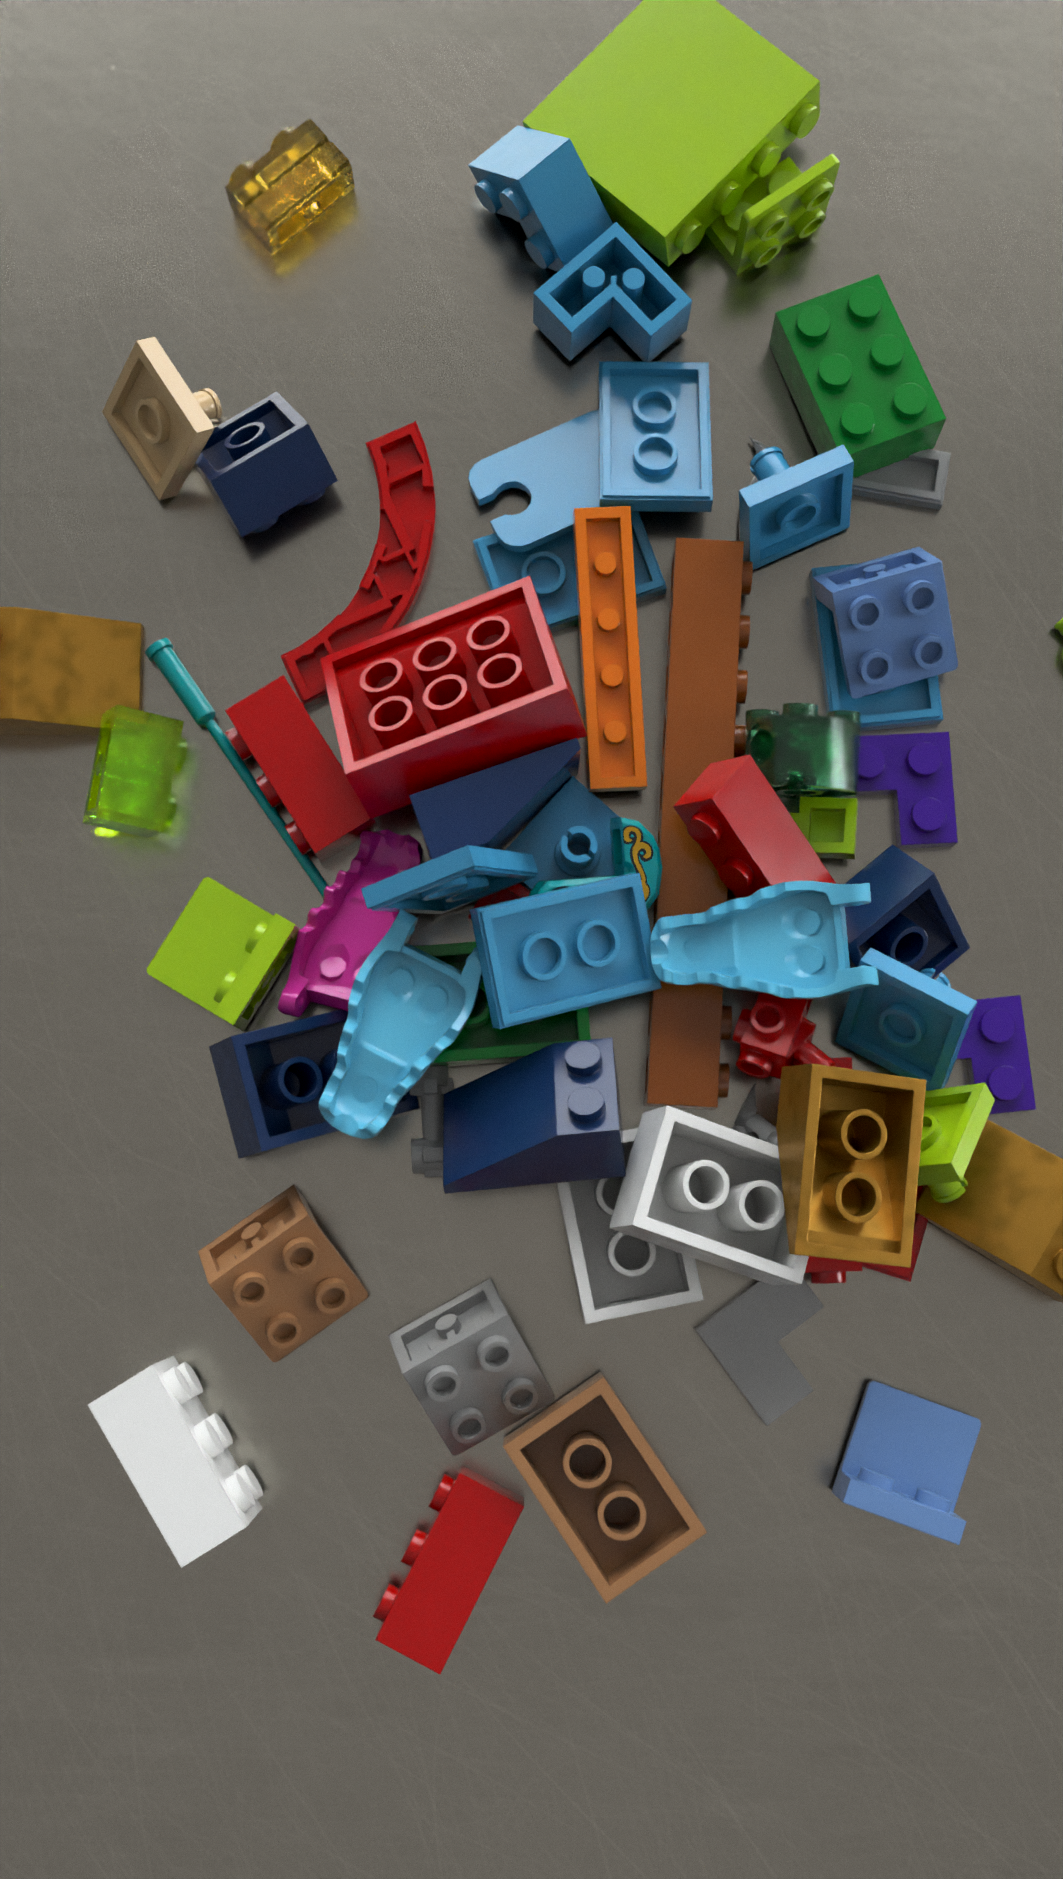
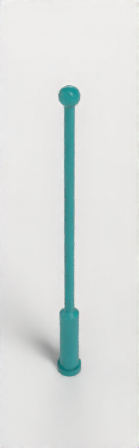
[145,638,329,897]

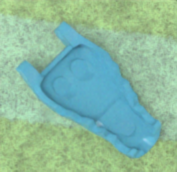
[650,881,879,999]
[318,909,483,1139]

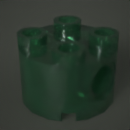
[744,703,861,799]

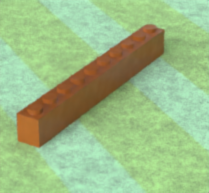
[644,538,753,1110]

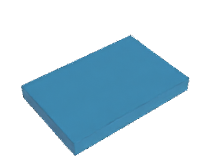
[598,361,713,512]
[473,511,667,633]
[809,563,943,735]
[361,845,539,914]
[469,873,661,1029]

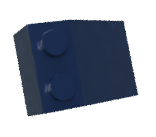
[409,738,581,860]
[209,1009,420,1159]
[443,1038,626,1194]

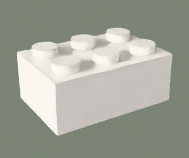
[609,1106,809,1286]
[556,1128,704,1324]
[88,1355,263,1568]

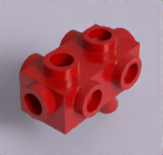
[733,991,836,1079]

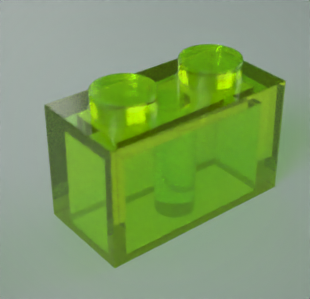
[82,705,187,838]

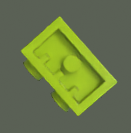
[705,154,840,275]
[147,877,300,1032]

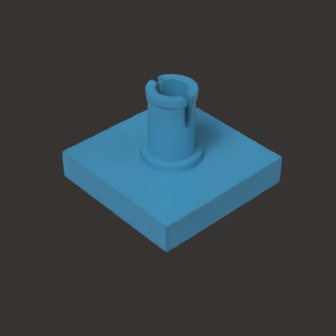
[739,445,854,570]
[506,776,619,891]
[835,948,978,1091]

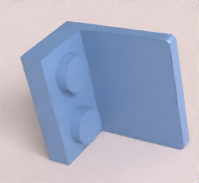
[812,547,958,699]
[832,1380,981,1545]

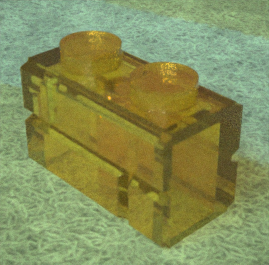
[225,118,355,254]

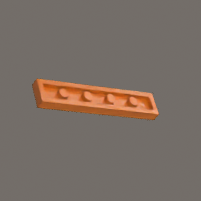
[573,506,647,792]

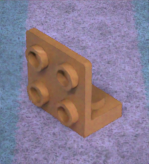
[198,1184,368,1362]

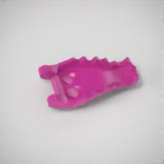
[278,829,423,1017]

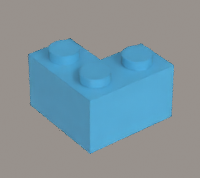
[468,125,613,272]
[533,222,692,362]

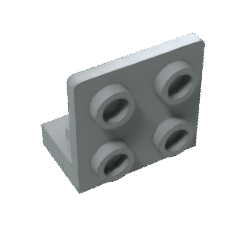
[388,1278,554,1455]

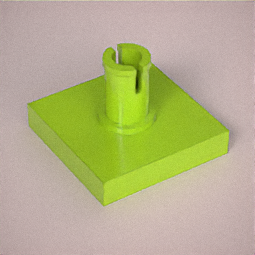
[917,1082,995,1203]

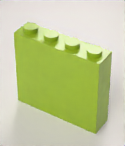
[523,0,820,267]

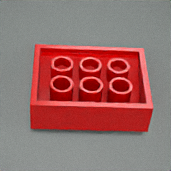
[320,576,587,819]

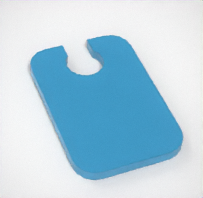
[468,410,599,552]

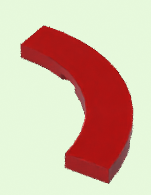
[281,421,436,710]

